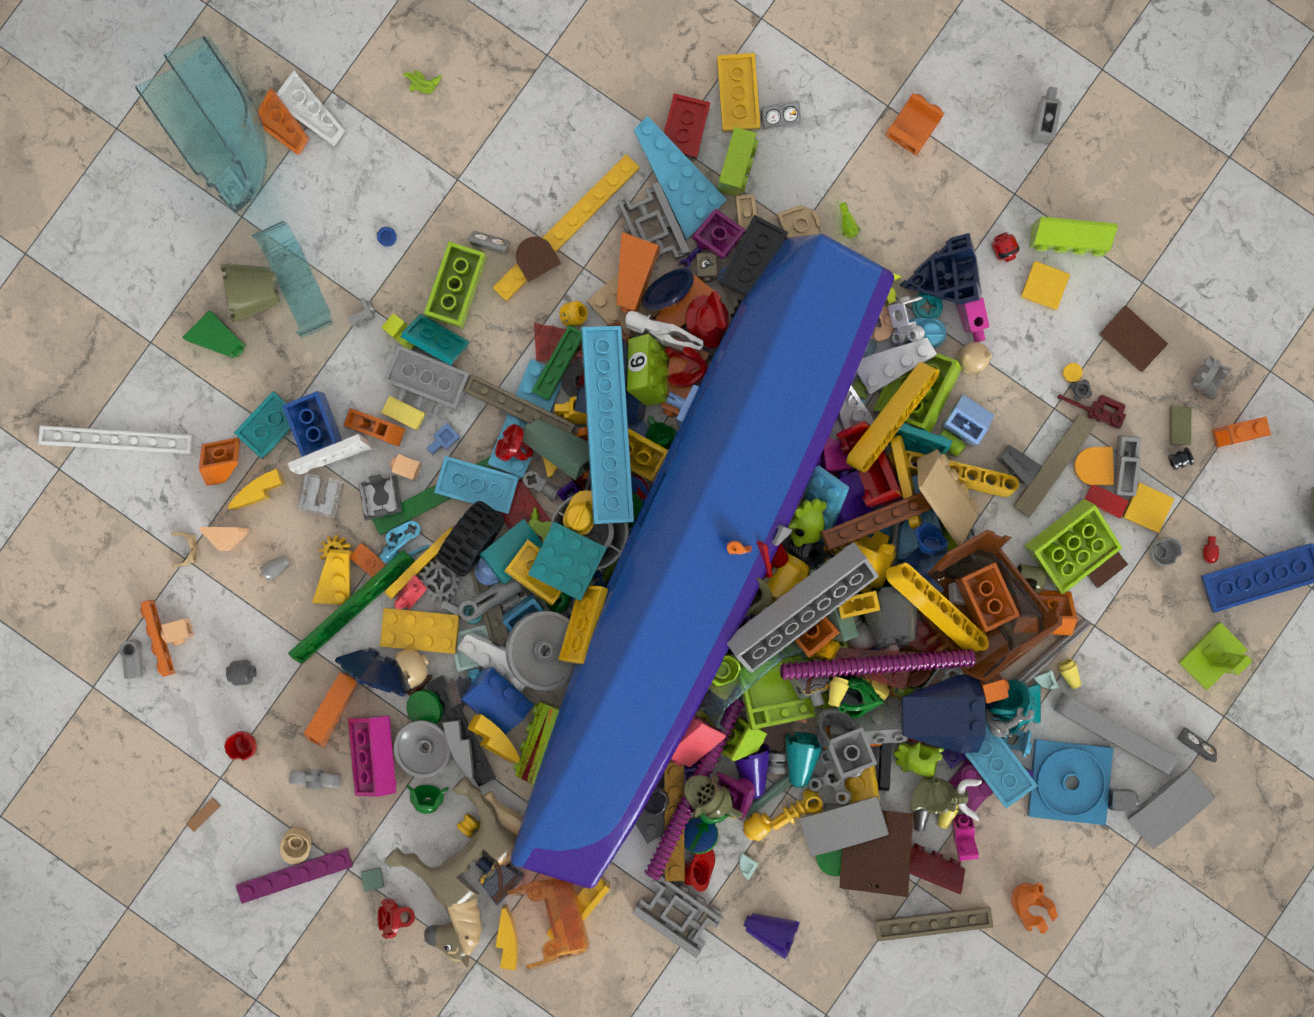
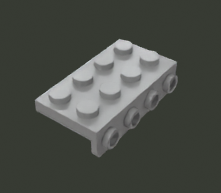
[826,697,908,744]

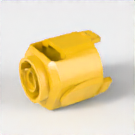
[842,531,896,593]
[766,553,810,605]

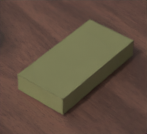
[1170,406,1192,445]

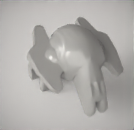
[985,708,1034,737]

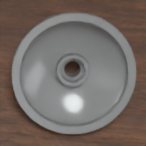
[394,720,451,778]

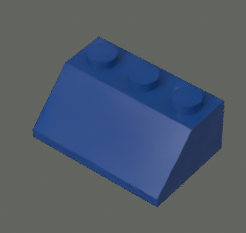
[282,391,342,457]
[461,668,534,735]

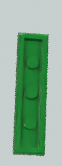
[532,325,582,401]

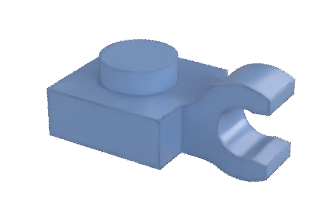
[427,423,460,455]

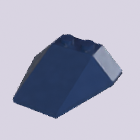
[902,674,986,753]

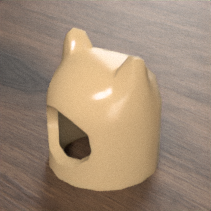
[956,342,992,375]

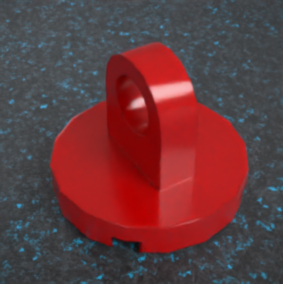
[495,424,533,461]
[377,898,415,939]

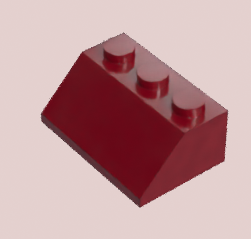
[909,843,965,895]

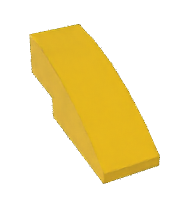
[228,469,286,510]
[467,714,520,763]
[496,904,518,970]

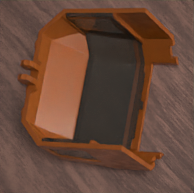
[917,530,1062,682]

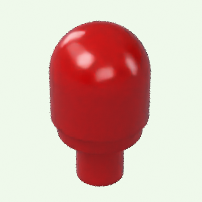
[1203,536,1219,563]

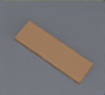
[186,798,220,832]

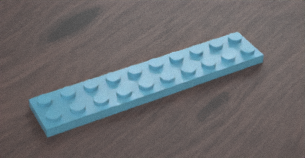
[581,326,634,524]

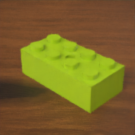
[424,241,487,329]

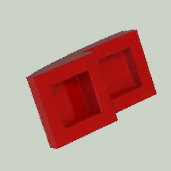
[1085,485,1129,519]

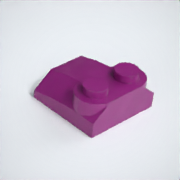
[692,208,746,259]
[948,760,994,812]
[716,772,755,820]

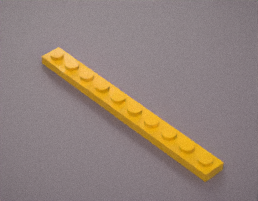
[492,154,640,302]

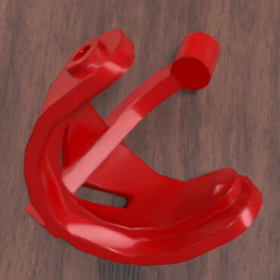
[665,346,708,387]

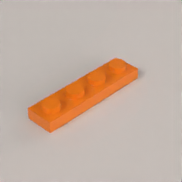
[140,600,175,677]

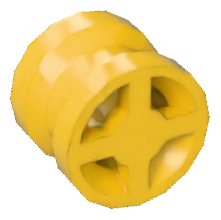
[456,813,480,838]

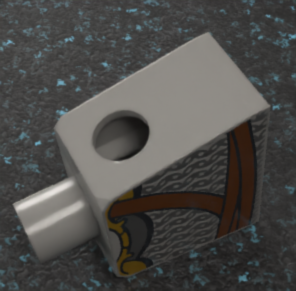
[788,659,830,708]

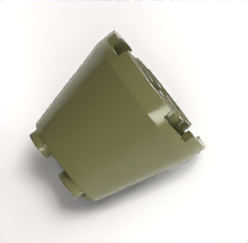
[221,263,280,322]

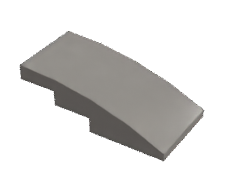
[1127,768,1215,849]
[800,796,889,857]

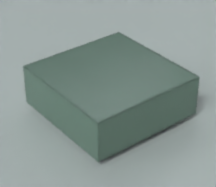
[361,867,385,892]

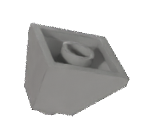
[827,727,877,779]

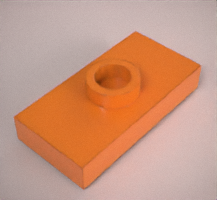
[350,543,386,577]

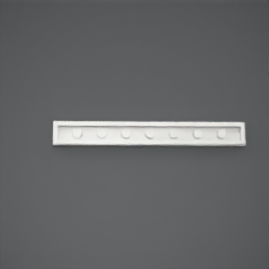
[38,425,194,455]

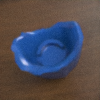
[915,522,949,557]

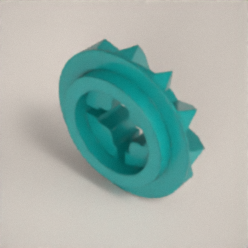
[912,293,943,319]

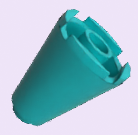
[785,732,823,788]

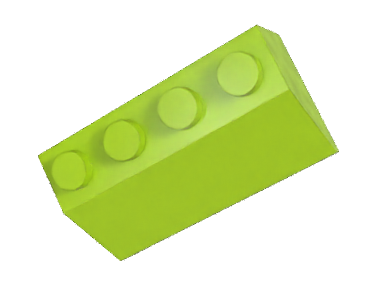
[1030,216,1118,257]

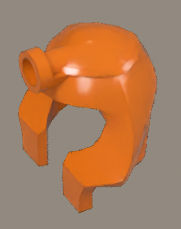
[1011,883,1058,934]

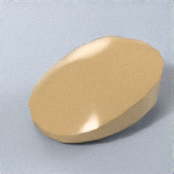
[280,827,311,864]

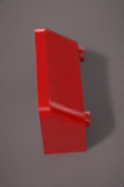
[836,420,903,509]

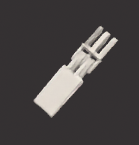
[625,311,703,353]

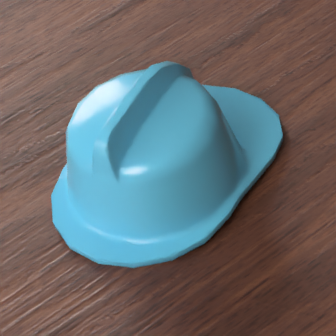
[904,318,946,348]

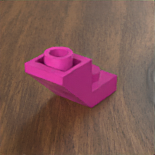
[952,814,979,861]

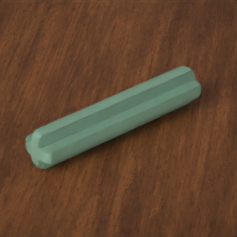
[746,775,792,817]

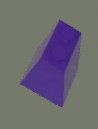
[834,469,873,527]

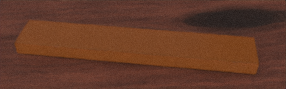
[820,492,933,551]

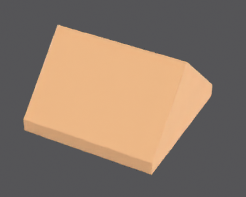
[200,527,249,551]

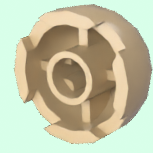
[394,649,429,689]

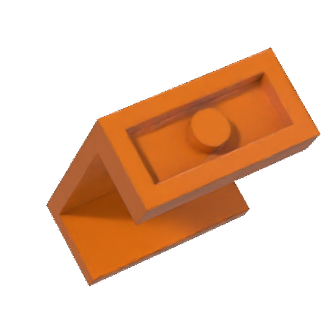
[885,93,945,156]
[1212,416,1271,448]

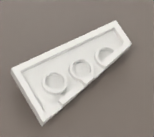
[857,338,937,395]
[838,386,874,430]
[288,434,373,474]

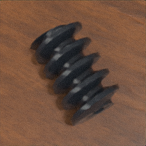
[789,534,826,566]

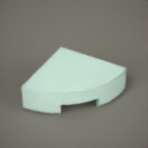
[1033,670,1059,689]
[739,852,759,880]

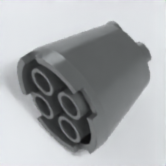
[863,586,918,649]

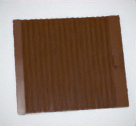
[839,810,914,897]

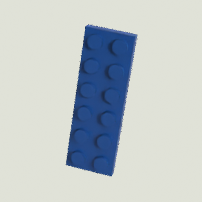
[1201,543,1314,613]

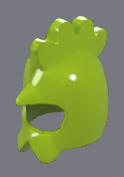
[788,499,827,547]
[894,741,945,777]

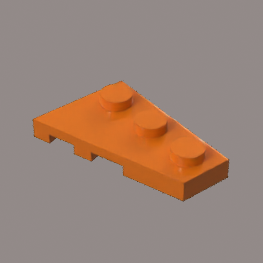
[252,89,309,154]

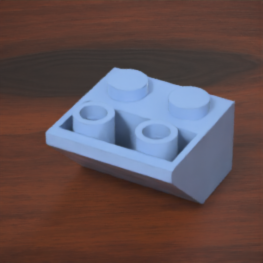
[941,394,994,447]

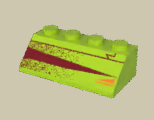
[513,700,560,785]

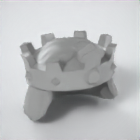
[1190,356,1230,400]

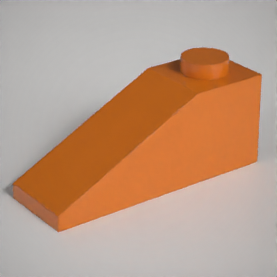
[343,408,406,447]

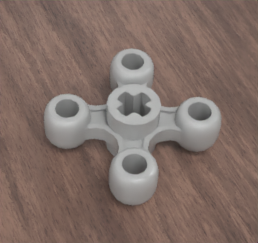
[808,749,863,805]
[289,768,341,790]

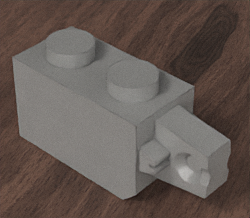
[1031,86,1062,144]

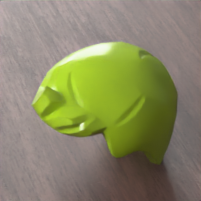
[711,653,741,686]

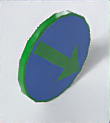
[684,817,719,854]

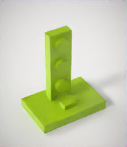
[1178,622,1253,690]

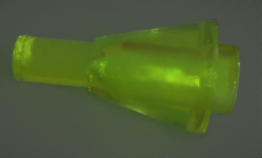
[839,202,861,238]

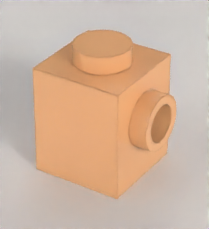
[390,454,423,481]
[161,618,194,646]

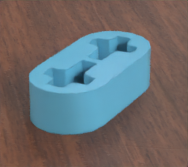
[385,521,420,547]

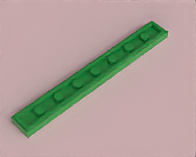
[372,456,504,535]
[288,550,415,664]

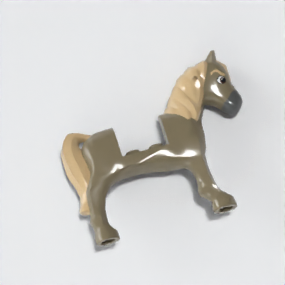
[384,776,523,967]

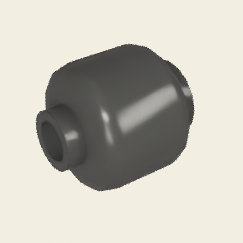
[226,660,257,686]

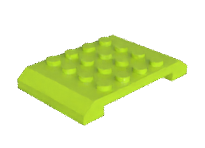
[734,639,855,730]

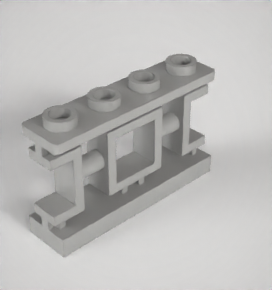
[615,182,690,269]
[632,873,723,958]

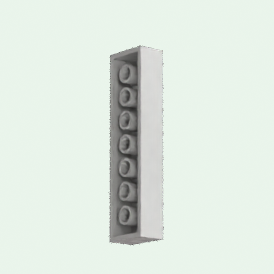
[727,542,879,673]

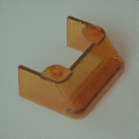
[507,878,589,969]

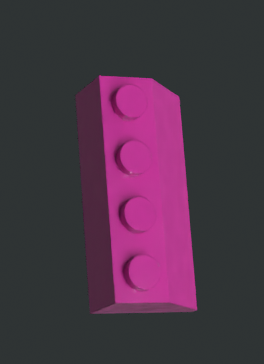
[348,715,396,797]

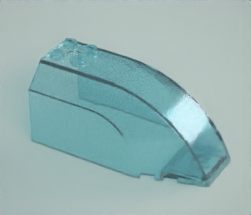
[135,36,267,214]

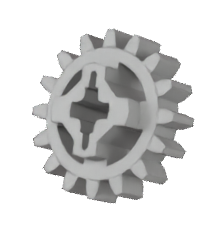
[420,561,462,602]

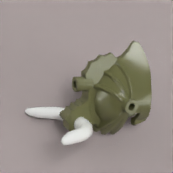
[910,776,982,821]

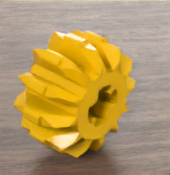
[318,535,352,564]

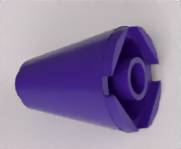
[734,743,770,799]
[743,913,800,959]

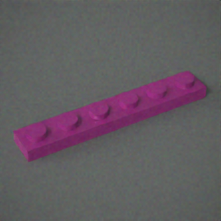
[236,847,354,904]

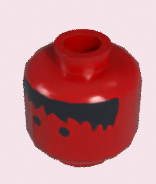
[991,232,1020,262]

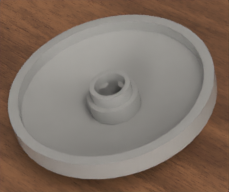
[506,611,576,690]

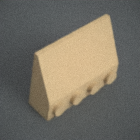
[917,449,979,546]

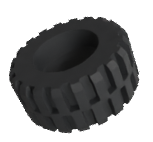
[437,501,505,577]

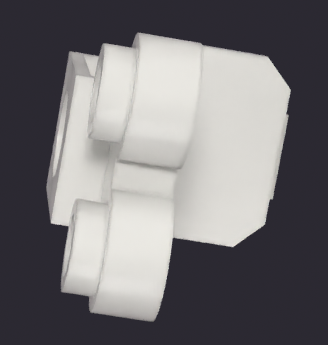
[888,296,925,345]

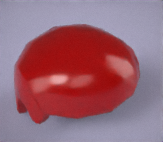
[224,731,257,761]

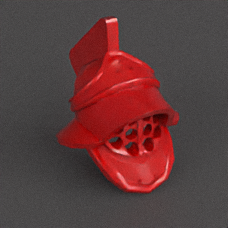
[685,291,729,348]

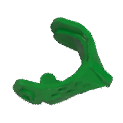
[839,677,884,719]

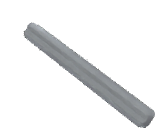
[1015,619,1090,684]

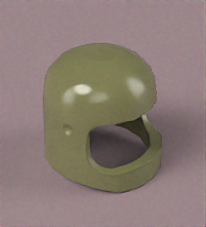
[1014,563,1046,594]

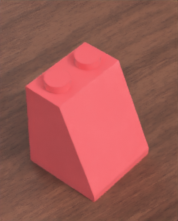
[671,715,726,767]

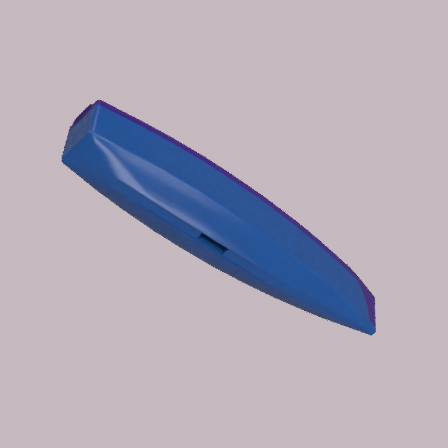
[510,234,894,889]

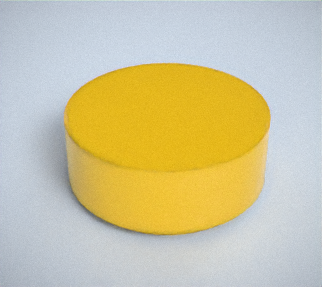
[1062,363,1083,383]

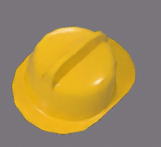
[563,490,594,535]

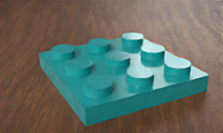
[528,521,607,601]

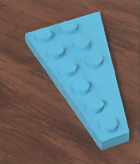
[633,116,727,240]

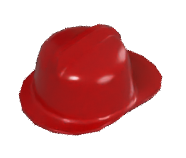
[684,849,715,892]

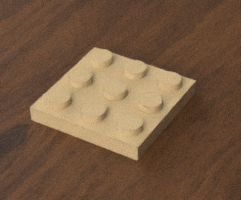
[587,273,662,338]

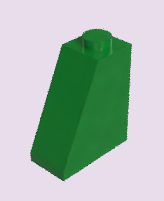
[182,310,246,358]

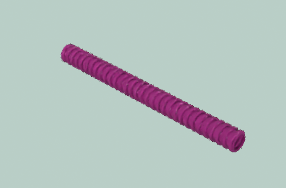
[780,649,975,681]
[644,697,745,880]

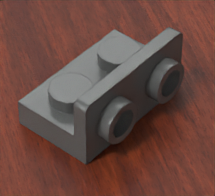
[996,446,1037,486]

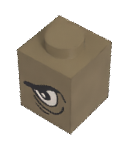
[696,253,717,283]

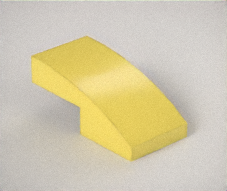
[381,396,426,431]

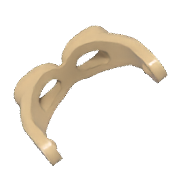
[171,532,197,567]

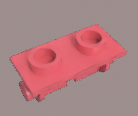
[394,575,427,610]

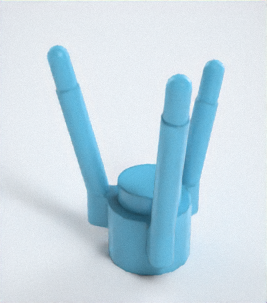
[379,531,430,565]

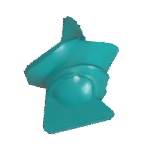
[989,679,1041,734]

